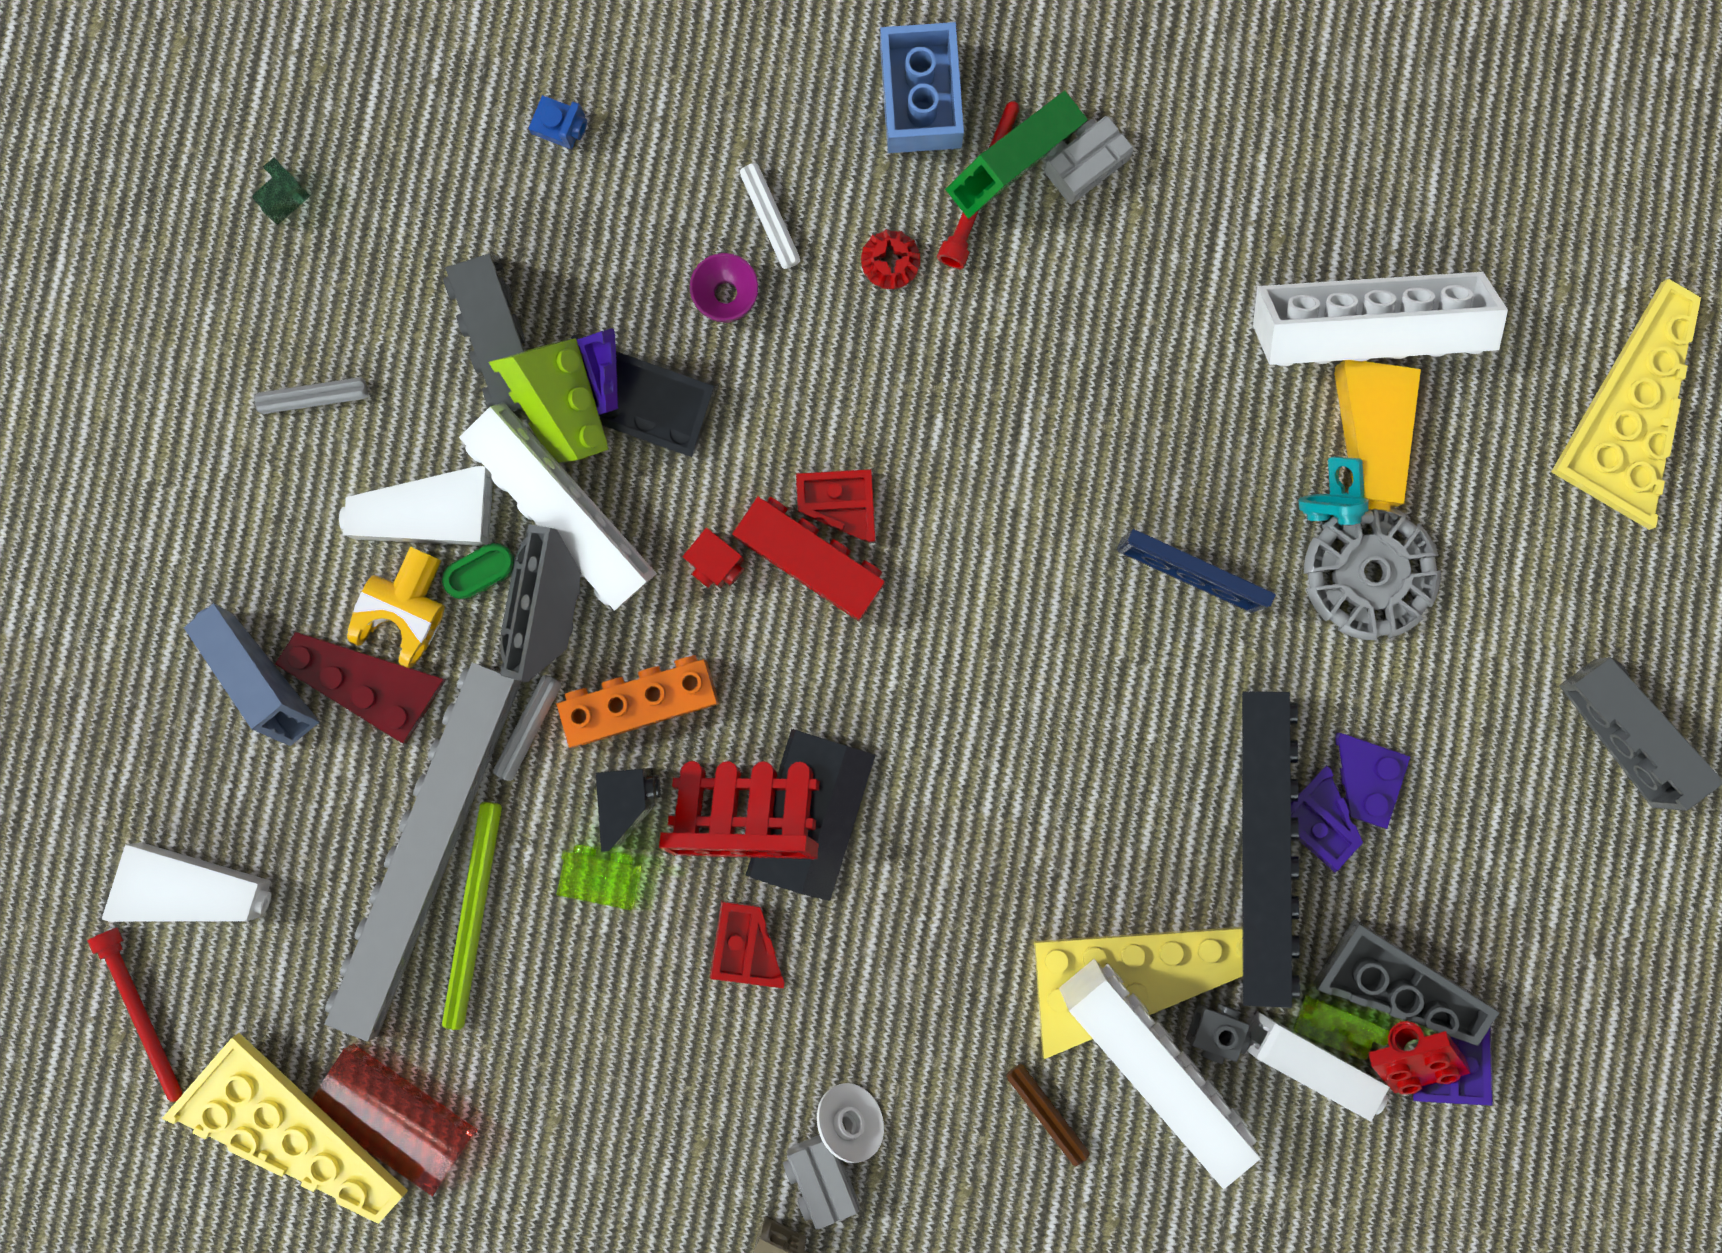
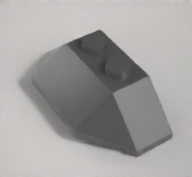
[500,524,581,682]

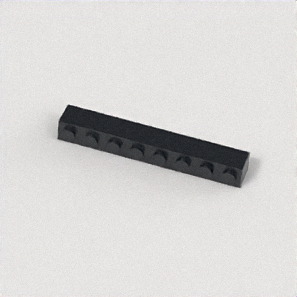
[1242,691,1300,1008]

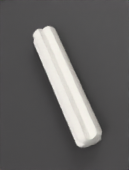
[740,163,800,269]

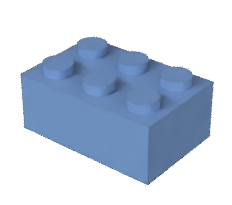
[880,22,964,153]

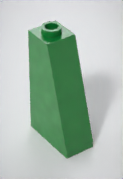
[945,90,1088,219]

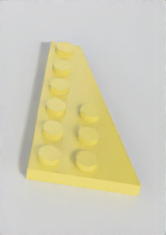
[1034,927,1243,1059]

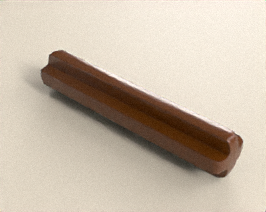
[1006,1064,1090,1166]

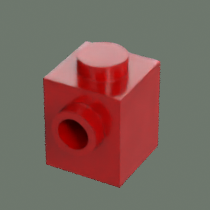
[682,527,744,589]

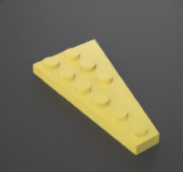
[1551,279,1701,530]
[162,1033,408,1224]

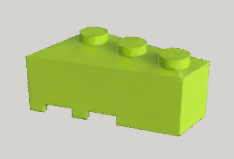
[488,338,609,463]

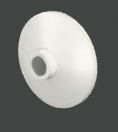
[817,1083,884,1163]

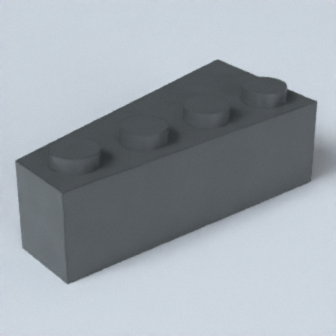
[443,253,527,411]

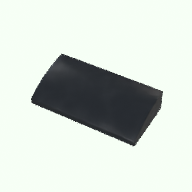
[571,334,720,457]

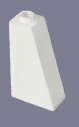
[339,466,493,546]
[102,842,271,922]
[1247,1011,1390,1121]

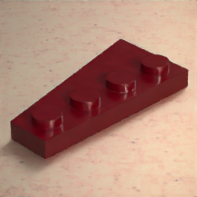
[275,632,447,744]

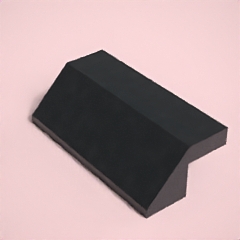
[746,729,876,901]

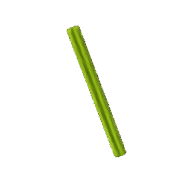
[442,802,502,1030]

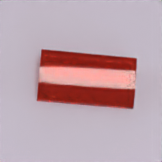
[312,1043,478,1197]

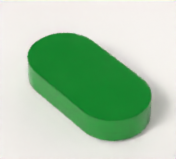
[442,543,515,600]

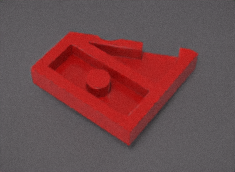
[710,900,785,989]

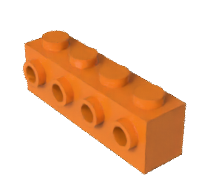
[556,655,720,748]

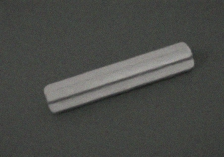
[254,377,368,414]
[493,675,561,781]

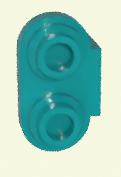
[1298,456,1369,525]

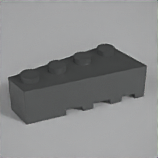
[1559,657,1722,811]
[1313,918,1499,1046]

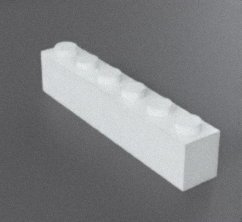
[459,403,657,611]

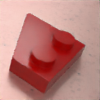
[796,469,876,543]

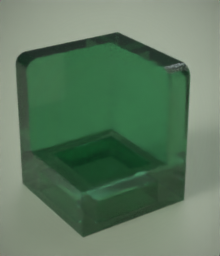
[252,157,311,225]

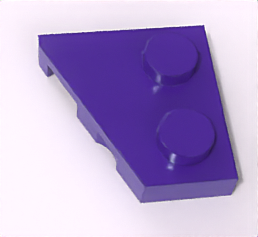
[577,328,618,415]
[1335,733,1410,829]
[1291,765,1363,873]
[1413,1027,1493,1106]

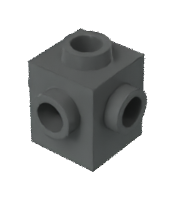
[1186,1003,1251,1064]

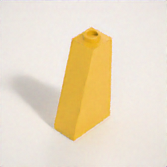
[1334,360,1421,512]

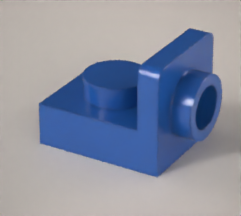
[528,95,587,150]

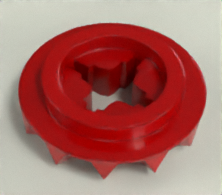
[861,229,920,289]

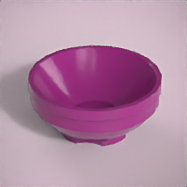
[689,253,759,323]

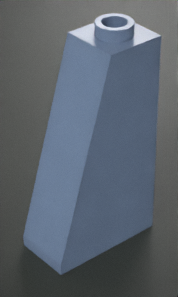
[183,603,320,746]

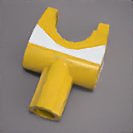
[347,547,445,668]

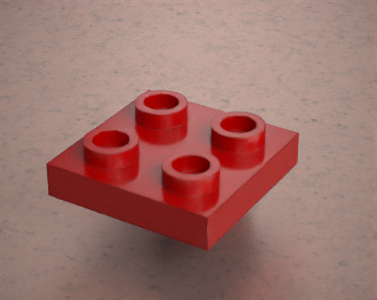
[1368,1021,1471,1094]

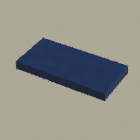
[1116,529,1276,613]

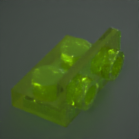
[557,844,642,910]
[1293,995,1390,1060]

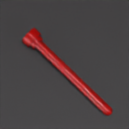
[937,101,1020,269]
[87,927,183,1102]

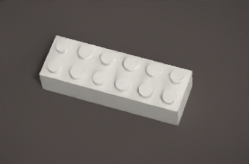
[1253,272,1508,366]
[1059,959,1260,1189]

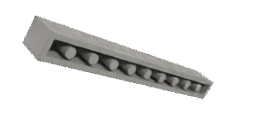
[324,663,522,1042]

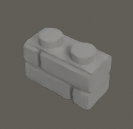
[1044,116,1134,205]
[783,1135,860,1230]

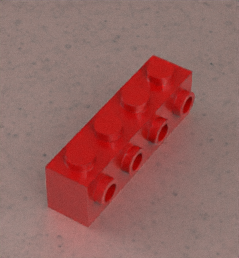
[732,496,885,622]

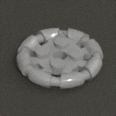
[1304,508,1441,640]

